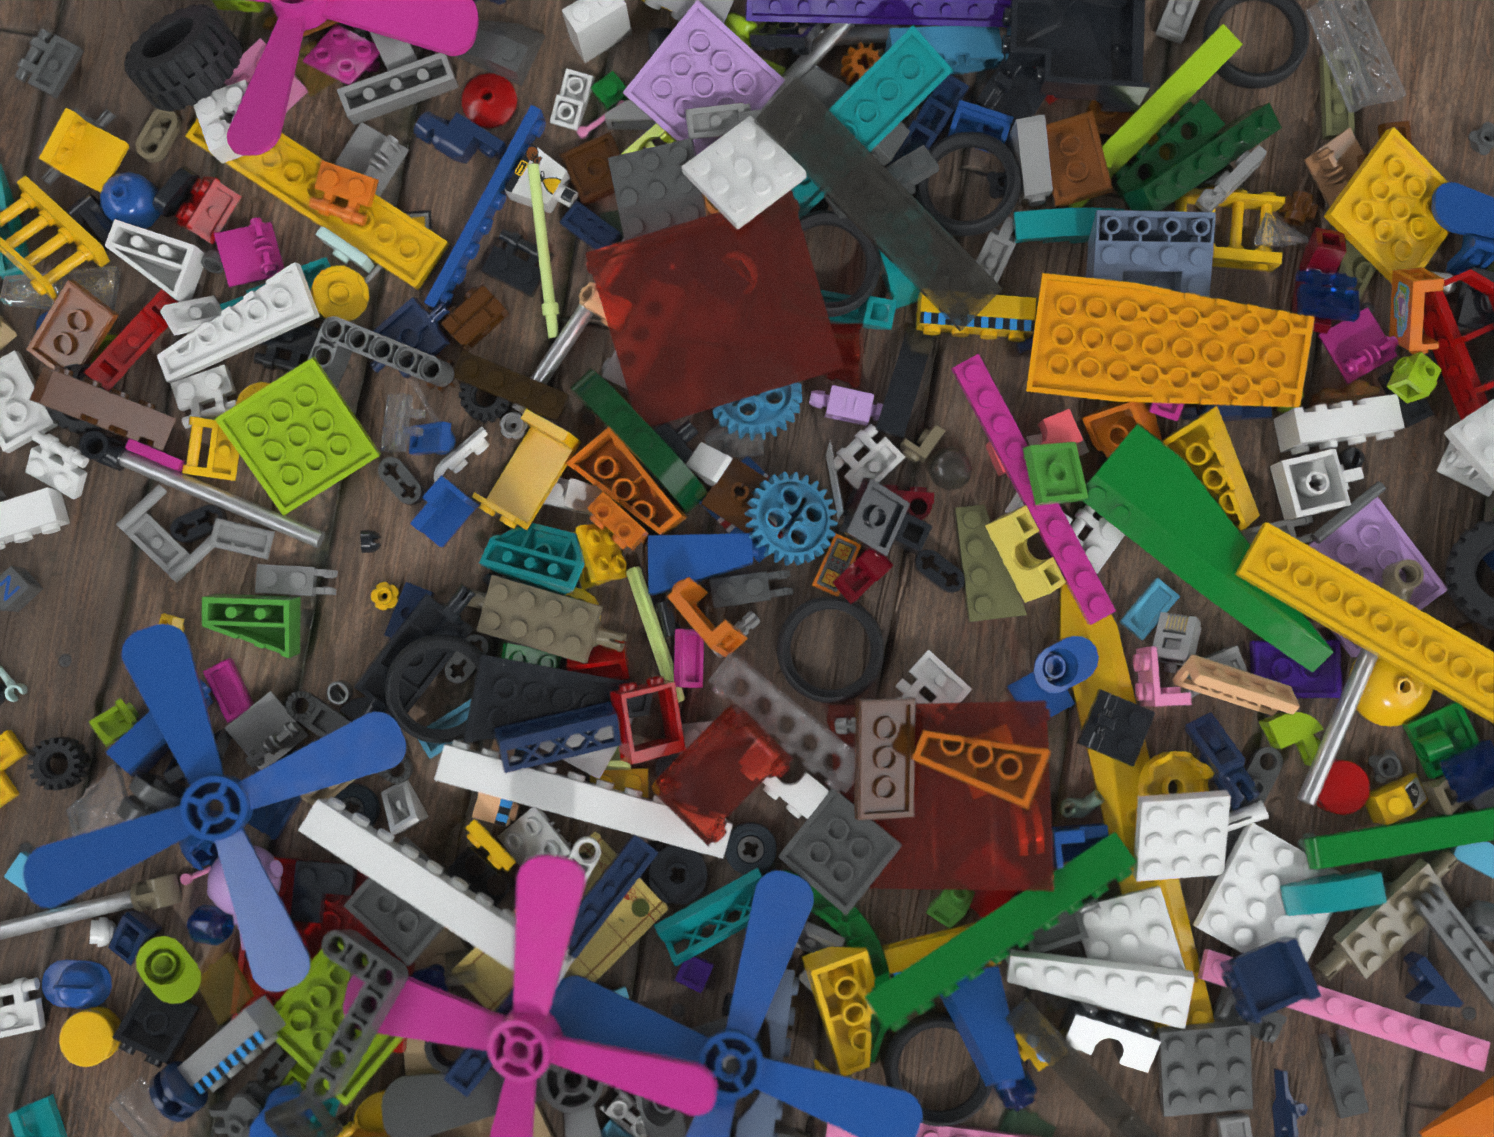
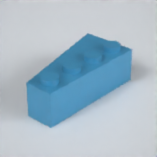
[885,26,1004,75]

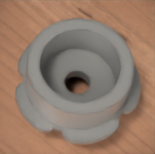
[500,411,528,439]

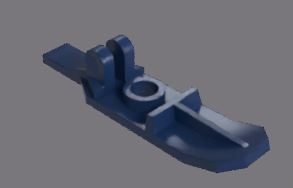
[1272,1068,1308,1137]

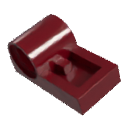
[882,485,934,521]
[832,548,894,604]

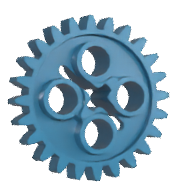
[709,352,802,441]
[745,472,838,566]

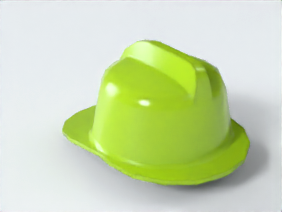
[136,936,201,1004]

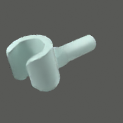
[0,665,28,702]

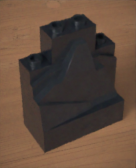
[1001,0,1150,113]

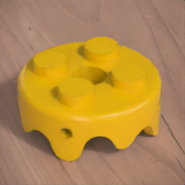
[1138,751,1214,796]

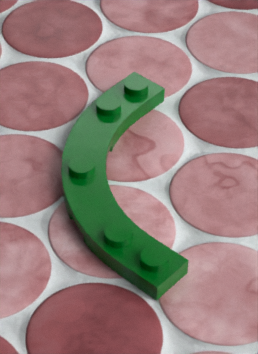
[783,868,889,1063]

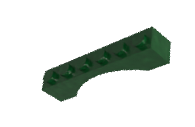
[1123,102,1282,211]

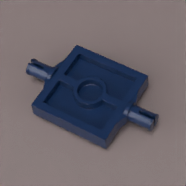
[370,297,450,378]

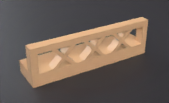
[1172,654,1300,716]

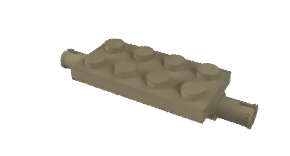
[467,575,627,663]
[1315,849,1459,981]

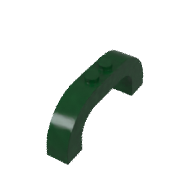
[570,368,708,514]

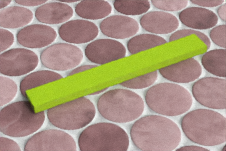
[1067,24,1243,208]

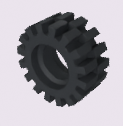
[459,382,513,423]
[27,737,90,791]

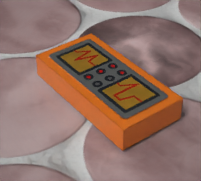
[812,533,861,596]

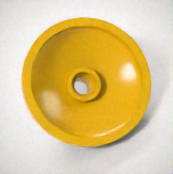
[1349,657,1433,727]

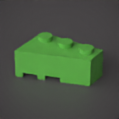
[202,594,301,658]

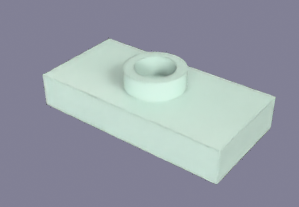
[316,226,375,273]

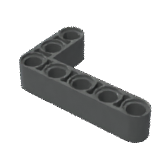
[308,316,454,389]
[307,929,408,1102]

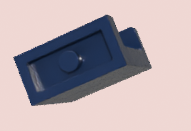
[1220,936,1322,1024]

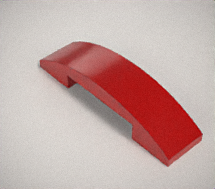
[84,289,178,392]

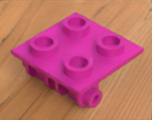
[303,24,380,85]
[214,218,284,287]
[1318,307,1399,384]

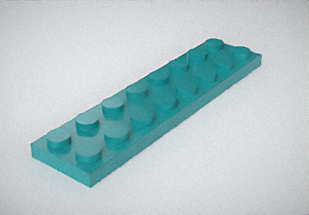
[760,25,953,237]

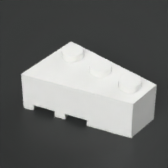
[105,219,205,302]

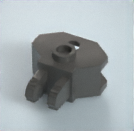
[209,1080,272,1137]

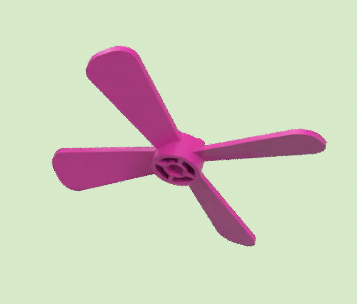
[227,0,479,155]
[343,854,717,1137]

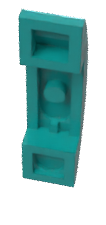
[779,282,897,330]

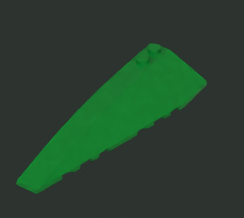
[1083,423,1333,673]

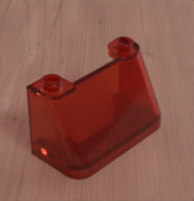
[651,704,793,846]

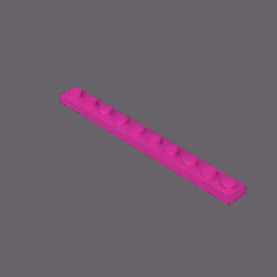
[951,354,1116,625]

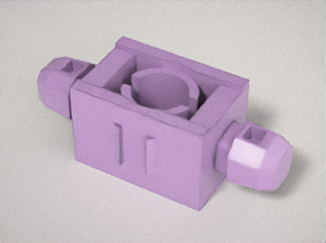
[809,385,883,426]

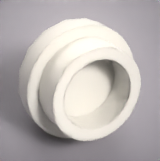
[89,917,117,947]

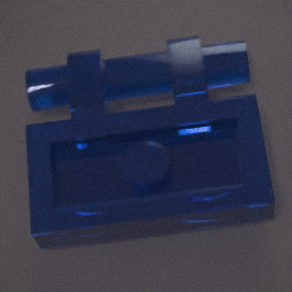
[1296,268,1360,322]

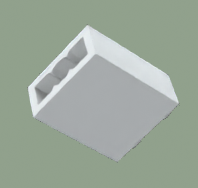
[562,0,632,63]

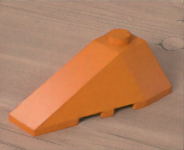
[1082,401,1162,458]
[1418,1076,1494,1137]

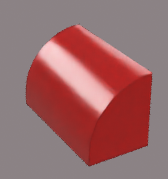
[567,639,630,680]

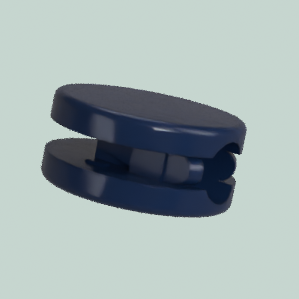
[149,1061,208,1122]

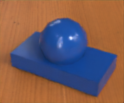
[409,421,456,456]

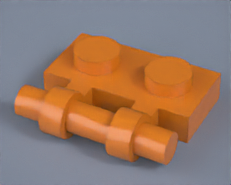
[309,160,379,226]

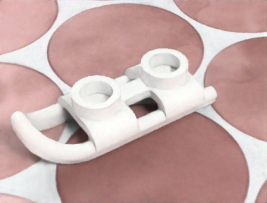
[434,426,490,482]
[599,1087,648,1137]

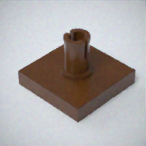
[701,456,769,533]

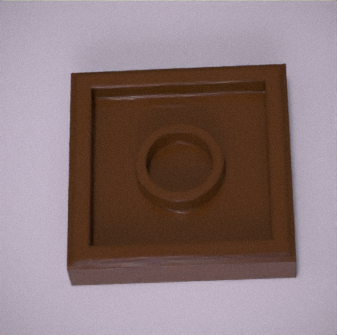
[559,132,621,206]

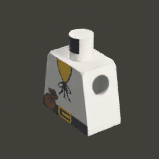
[504,143,578,213]

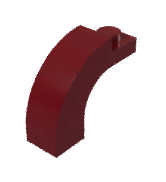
[1292,227,1347,334]

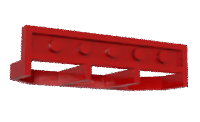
[1423,269,1494,420]

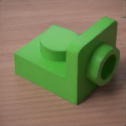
[926,877,975,929]

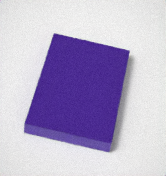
[1249,640,1342,698]

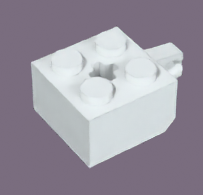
[193,80,249,163]
[1270,449,1364,520]

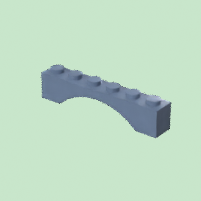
[735,969,799,1137]

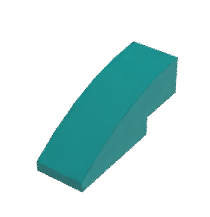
[1280,869,1387,916]

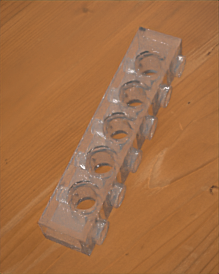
[708,653,855,793]

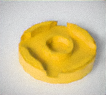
[310,266,369,322]

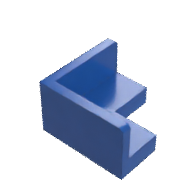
[410,475,479,547]
[1043,823,1108,868]

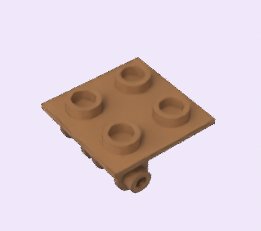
[1304,128,1364,208]

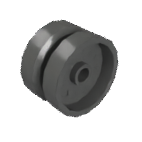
[116,772,188,821]

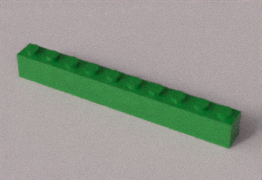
[865,832,1137,1032]

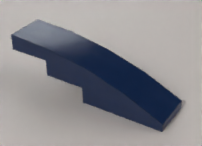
[886,74,969,167]

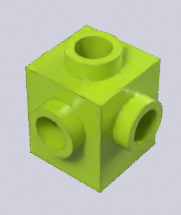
[1387,352,1442,404]

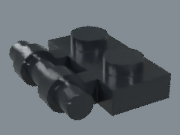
[482,229,554,298]
[254,324,320,372]

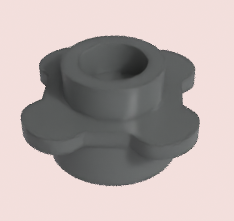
[1468,122,1494,155]
[1368,749,1403,783]

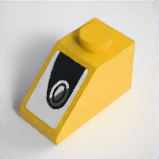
[1365,773,1428,825]

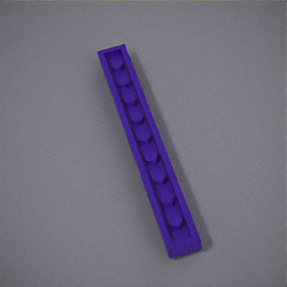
[745,0,1011,27]

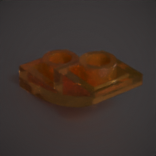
[1309,380,1380,408]

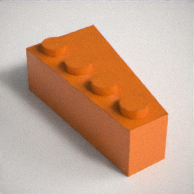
[565,428,688,535]
[912,731,1051,809]

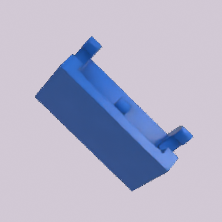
[947,100,1014,153]

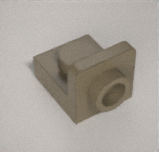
[900,425,945,463]

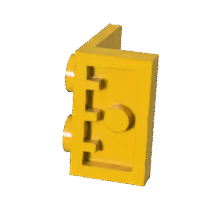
[39,108,130,193]

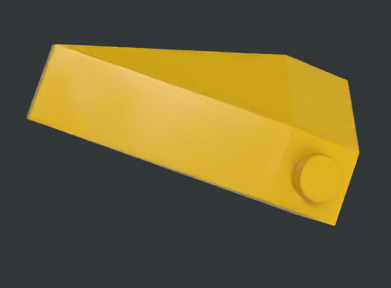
[802,946,875,1076]

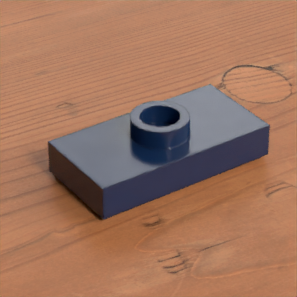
[559,200,622,257]
[384,582,434,638]

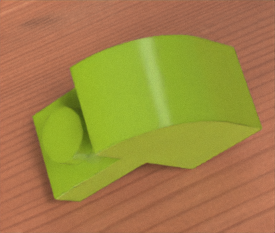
[1259,712,1324,766]

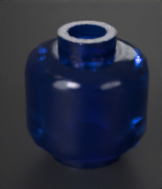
[187,904,235,946]
[993,1066,1038,1112]

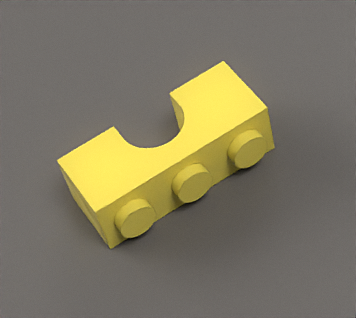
[985,505,1066,603]

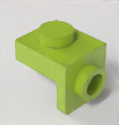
[89,698,139,747]

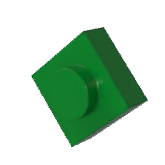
[591,71,628,112]

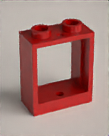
[610,676,686,765]

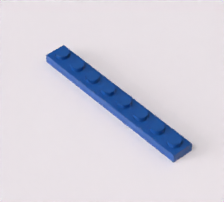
[424,105,546,311]

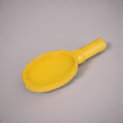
[327,1090,386,1137]

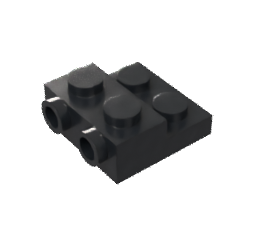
[112,983,200,1068]

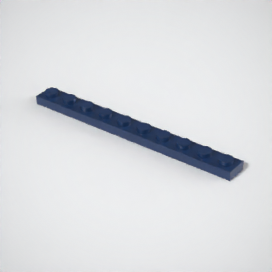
[443,834,658,1097]

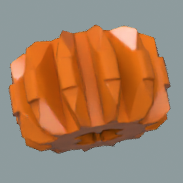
[841,42,884,86]

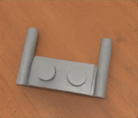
[116,484,215,583]

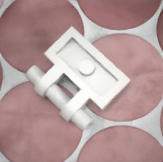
[170,365,237,429]
[834,424,905,490]
[25,431,89,499]
[1071,504,1125,574]
[895,650,972,726]
[0,977,46,1038]

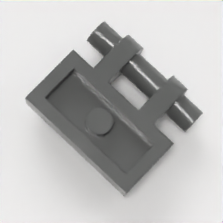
[14,28,84,99]

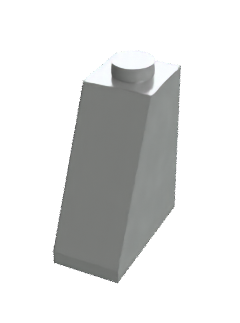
[1007,114,1053,207]

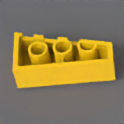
[1162,405,1260,531]

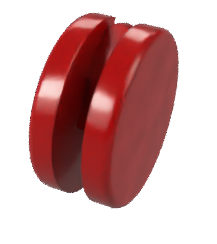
[1316,759,1370,815]

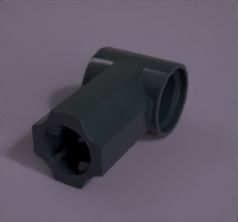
[66,192,113,251]

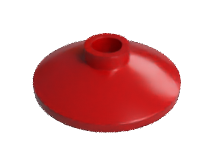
[461,73,517,129]

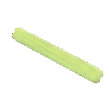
[626,566,685,703]

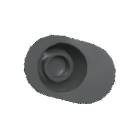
[635,1095,686,1137]

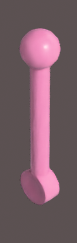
[577,100,625,139]
[180,866,211,885]

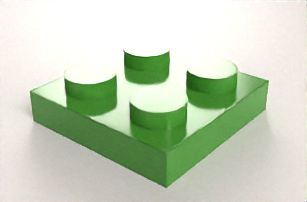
[1023,442,1089,506]

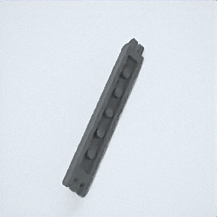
[1412,884,1494,1010]

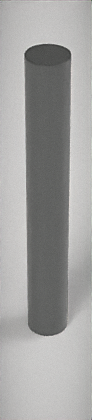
[1311,481,1386,544]

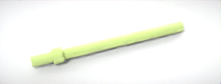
[527,163,560,338]

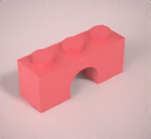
[986,409,1083,478]

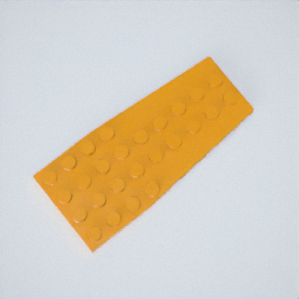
[1026,273,1314,407]

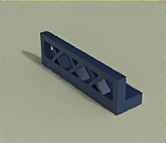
[494,702,621,773]

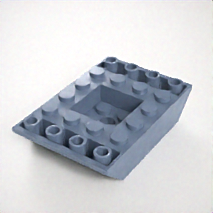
[1086,210,1216,297]

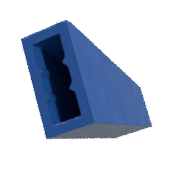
[648,533,759,595]
[105,679,214,778]
[940,966,1024,1090]

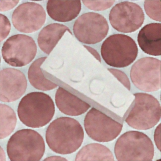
[1274,394,1405,455]

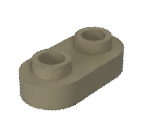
[136,109,182,163]

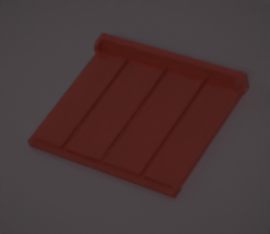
[585,190,844,427]
[827,701,1055,891]

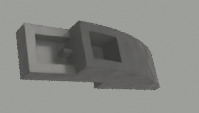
[824,145,939,218]

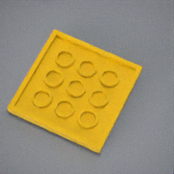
[1323,127,1449,284]

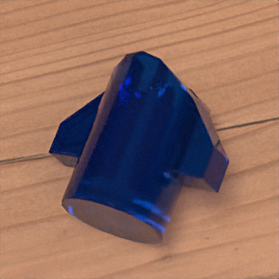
[410,964,449,993]

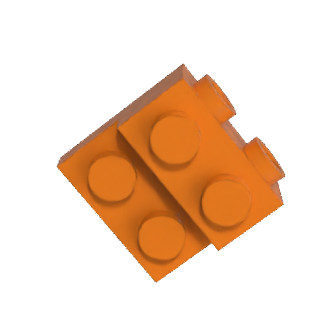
[587,492,650,550]

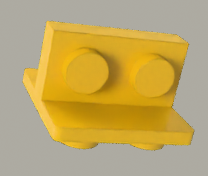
[572,524,627,590]

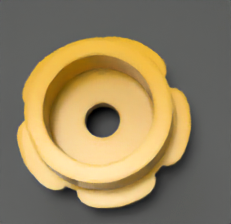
[371,582,399,610]

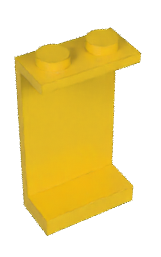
[472,409,581,530]

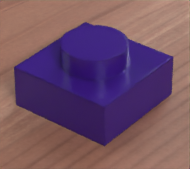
[674,956,714,993]

